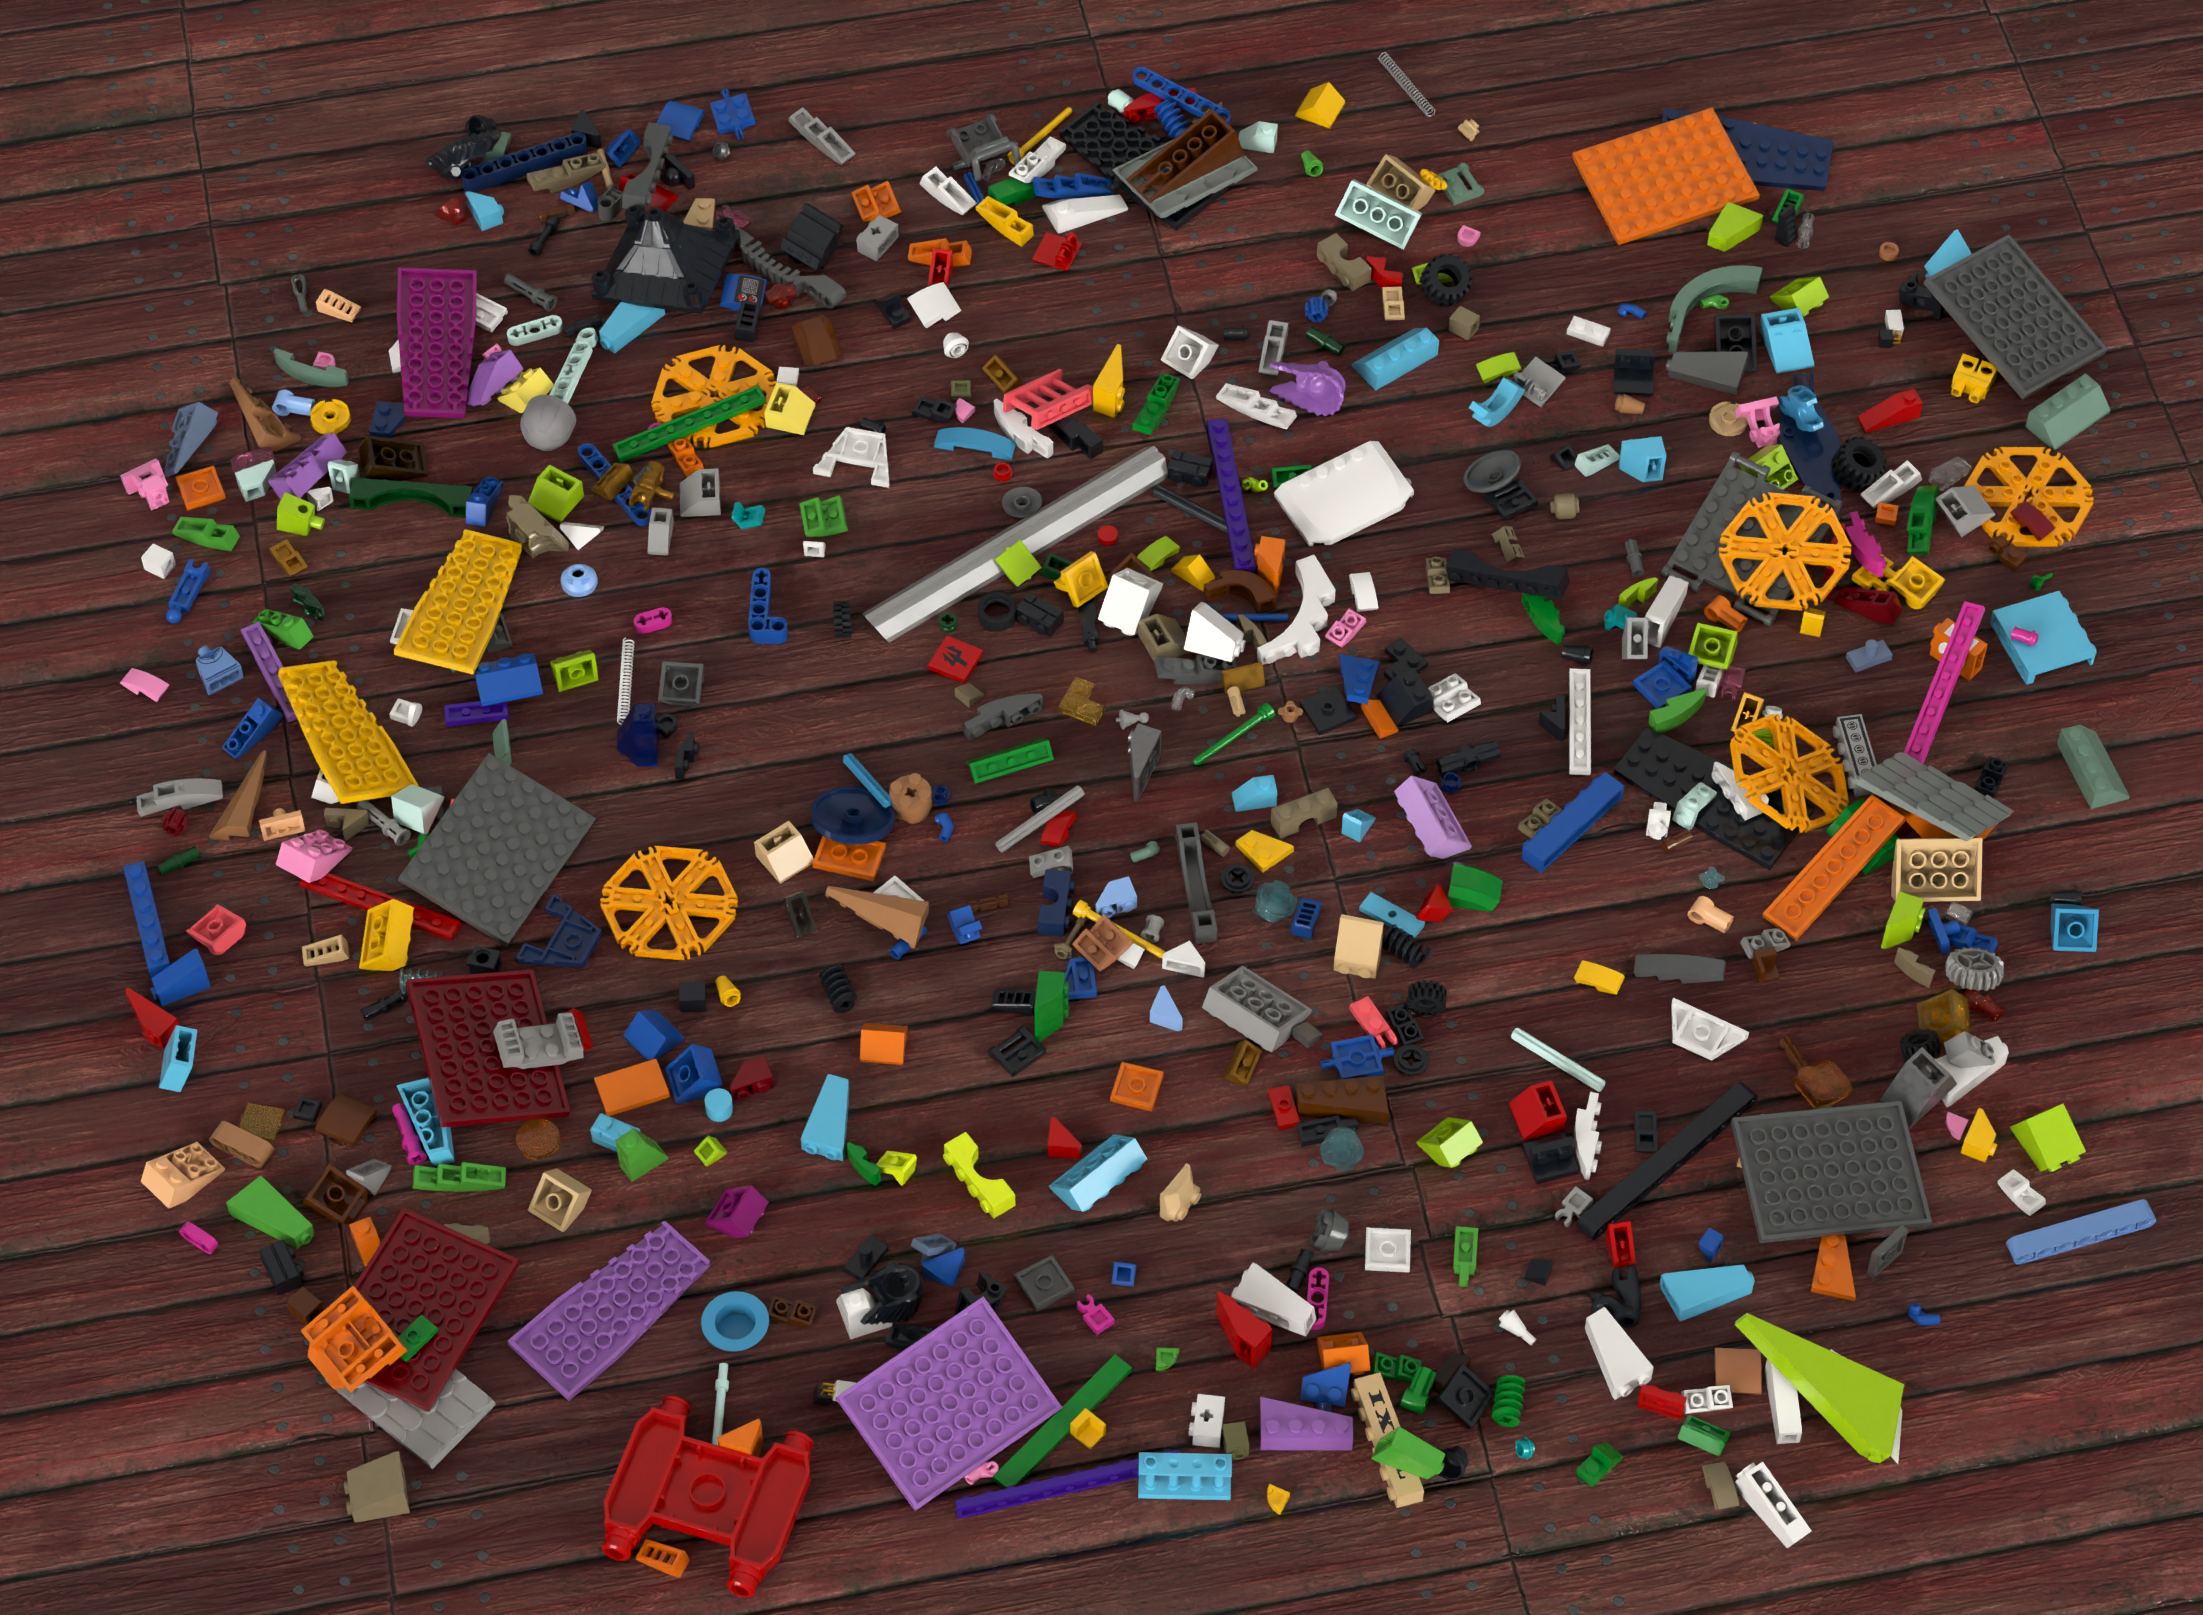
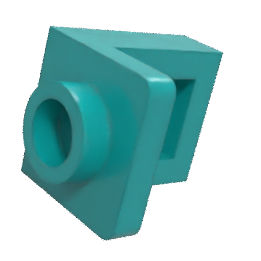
[732,502,765,529]
[1604,604,1637,631]

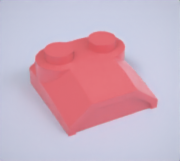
[186,904,246,955]

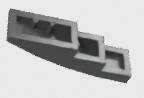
[1634,954,1726,984]

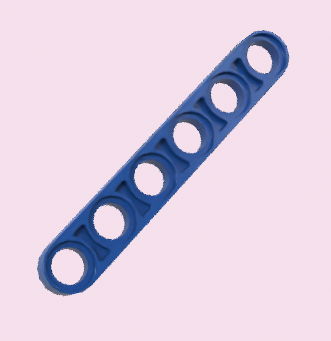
[1133,67,1231,125]
[578,443,651,526]

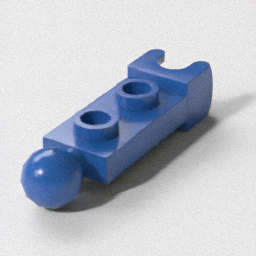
[166,559,210,624]

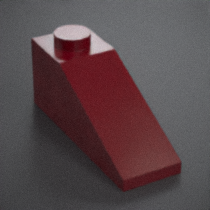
[1834,587,1903,624]

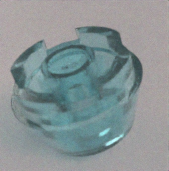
[1255,880,1297,923]
[1320,1127,1364,1171]

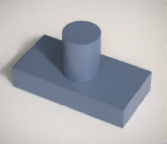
[1846,639,1893,673]
[911,1233,956,1263]

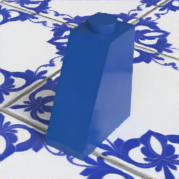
[150,948,211,1006]

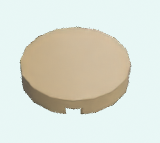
[1709,401,1748,436]

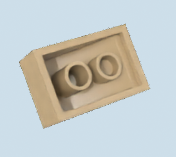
[1334,914,1384,979]

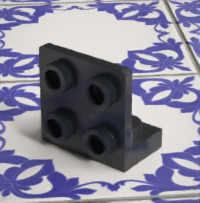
[1614,349,1656,396]

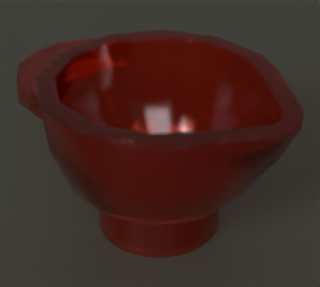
[436,195,467,226]

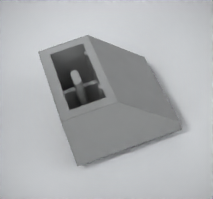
[680,468,721,517]
[1935,486,1995,538]

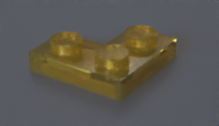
[1058,677,1105,726]

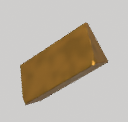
[982,354,1023,393]
[591,463,634,501]
[1222,662,1265,695]
[1223,1039,1262,1086]

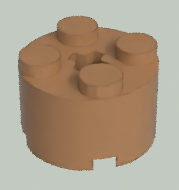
[889,773,932,824]

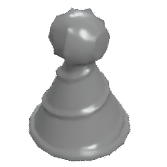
[1116,709,1149,730]

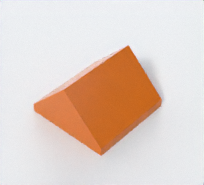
[860,1023,908,1065]
[717,1418,763,1457]

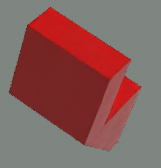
[1366,256,1403,288]

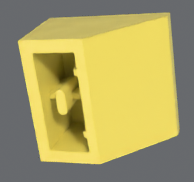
[497,368,554,413]
[765,382,816,435]

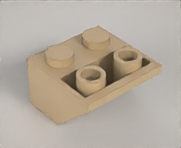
[754,821,814,884]

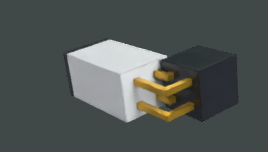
[1878,308,1904,348]
[813,1380,856,1406]

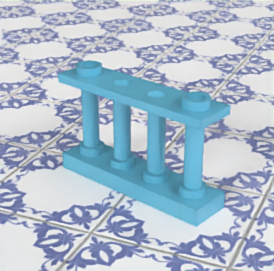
[1138,1452,1232,1500]

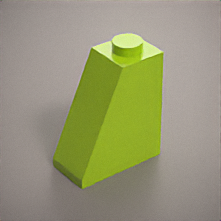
[1707,202,1763,252]

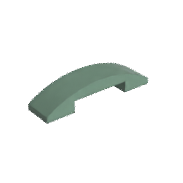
[274,348,349,387]

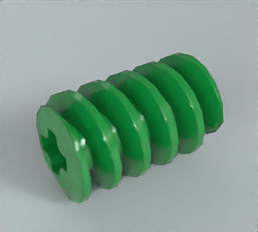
[1491,1375,1526,1428]

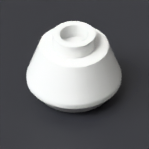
[943,333,969,358]

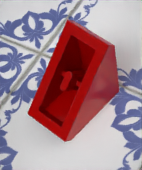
[928,248,953,288]
[1416,883,1453,923]
[1048,1117,1082,1159]
[1605,1220,1636,1268]

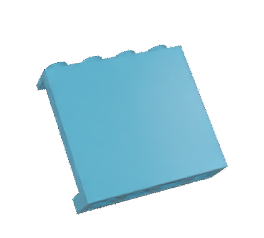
[1990,591,2097,685]

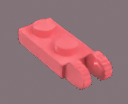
[1349,996,1398,1049]

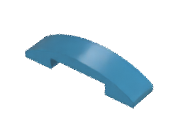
[934,427,1016,461]

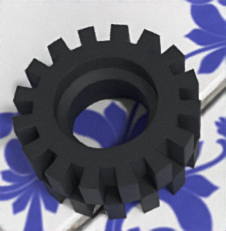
[833,601,852,638]
[1407,980,1447,1016]
[1899,1029,1941,1061]

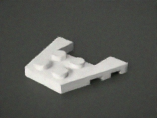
[813,427,889,488]

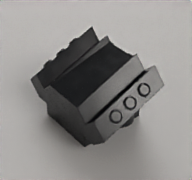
[780,203,844,270]

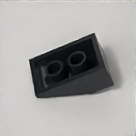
[1713,314,1757,373]

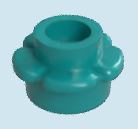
[1515,1437,1535,1460]

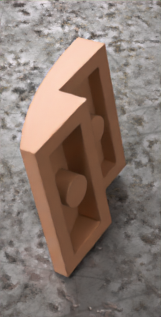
[1072,915,1134,971]
[1714,1348,1761,1395]

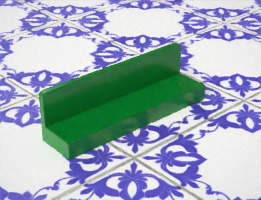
[965,738,1054,784]

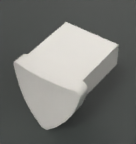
[389,698,423,727]

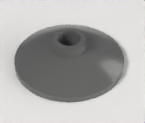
[1002,487,1042,518]

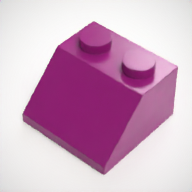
[704,1185,769,1238]

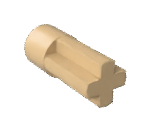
[1227,686,1246,717]

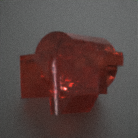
[765,284,797,309]

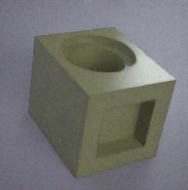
[1222,1421,1249,1460]

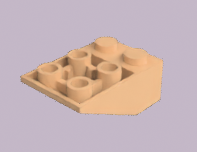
[141,1142,225,1208]

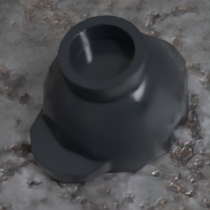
[466,115,496,135]
[1438,1446,1468,1481]

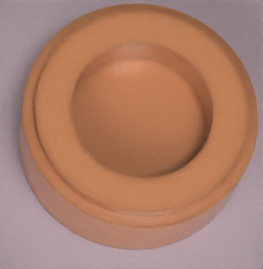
[1879,242,1899,261]

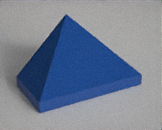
[606,128,641,167]
[921,1247,965,1287]

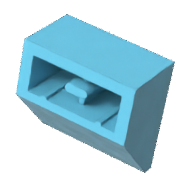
[1618,436,1666,482]

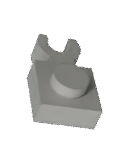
[1555,1186,1593,1227]

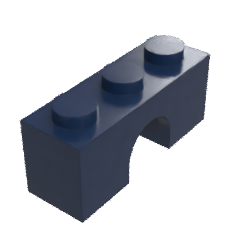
[1038,869,1075,936]

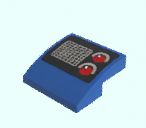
[720,274,767,312]

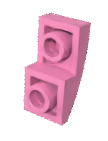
[1325,609,1366,648]
[120,668,169,702]

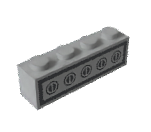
[1833,714,1877,796]

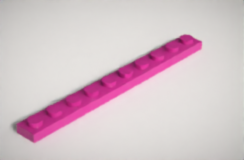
[1904,601,1985,764]

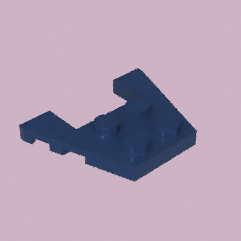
[516,894,602,968]

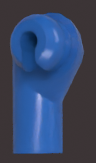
[1617,303,1647,320]
[935,812,954,842]
[1908,1303,1940,1326]

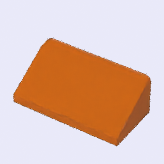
[1361,700,1399,739]

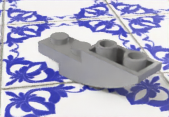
[136,778,223,817]

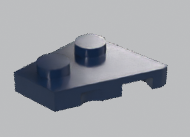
[369,401,406,438]

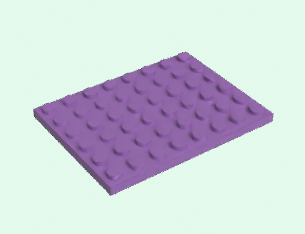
[836,1296,1063,1511]

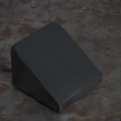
[1549,444,1577,470]
[1524,1259,1553,1286]

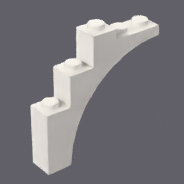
[1257,555,1336,665]

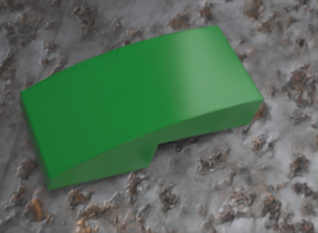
[847,1142,881,1186]
[1371,1352,1422,1382]

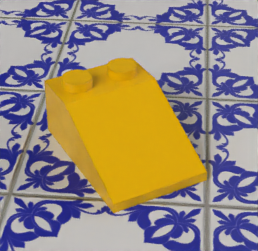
[1093,344,1125,418]

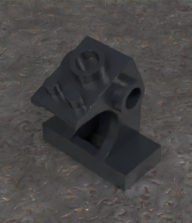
[1899,271,1945,319]
[954,1271,1008,1316]

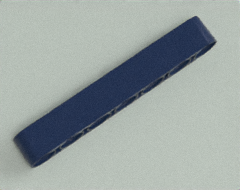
[461,132,588,192]

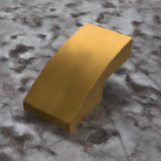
[269,539,308,578]

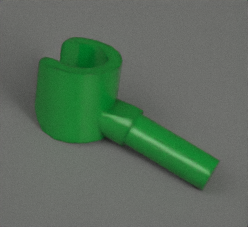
[2028,572,2053,591]

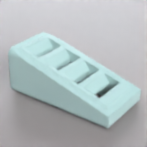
[1575,444,1620,477]

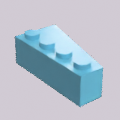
[396,1078,455,1167]

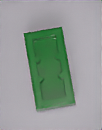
[398,1314,438,1362]

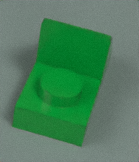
[1576,1442,1623,1488]

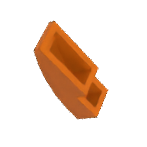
[908,238,972,266]

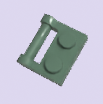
[1437,163,1485,206]

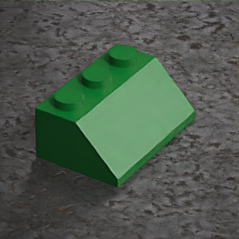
[1826,798,1900,875]
[1034,971,1069,1042]

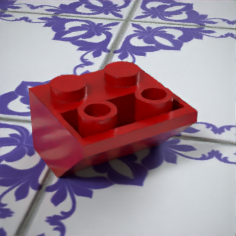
[1509,1080,1567,1141]

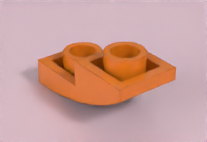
[668,437,704,477]

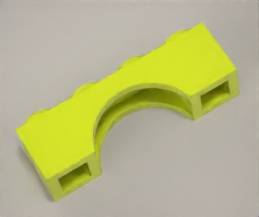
[943,1132,1016,1219]

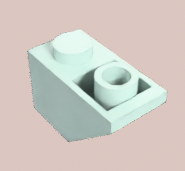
[235,460,277,502]

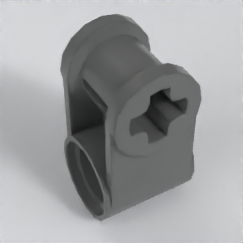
[597,185,623,221]

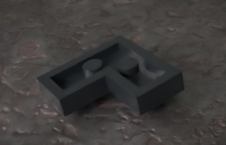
[1384,637,1428,681]

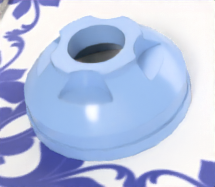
[561,564,598,597]

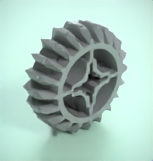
[1945,947,2004,992]

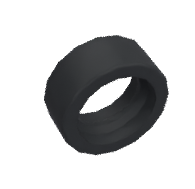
[978,592,1016,631]

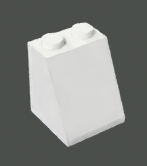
[1098,568,1163,636]
[1184,602,1246,662]

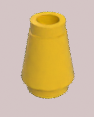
[715,976,741,1007]

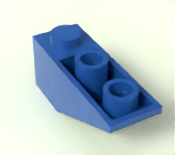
[466,477,503,526]
[222,698,284,760]

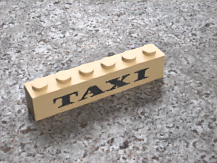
[1351,1372,1424,1508]

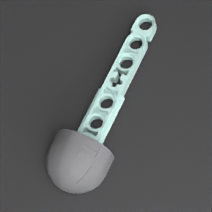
[520,327,598,451]

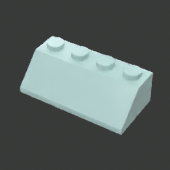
[1335,179,1422,250]

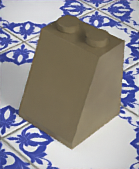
[344,1451,410,1523]

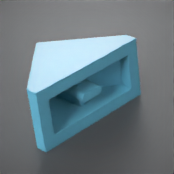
[1341,809,1376,842]

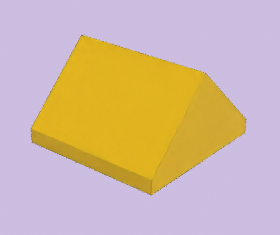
[1295,82,1345,129]

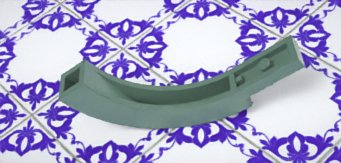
[1666,265,1762,353]

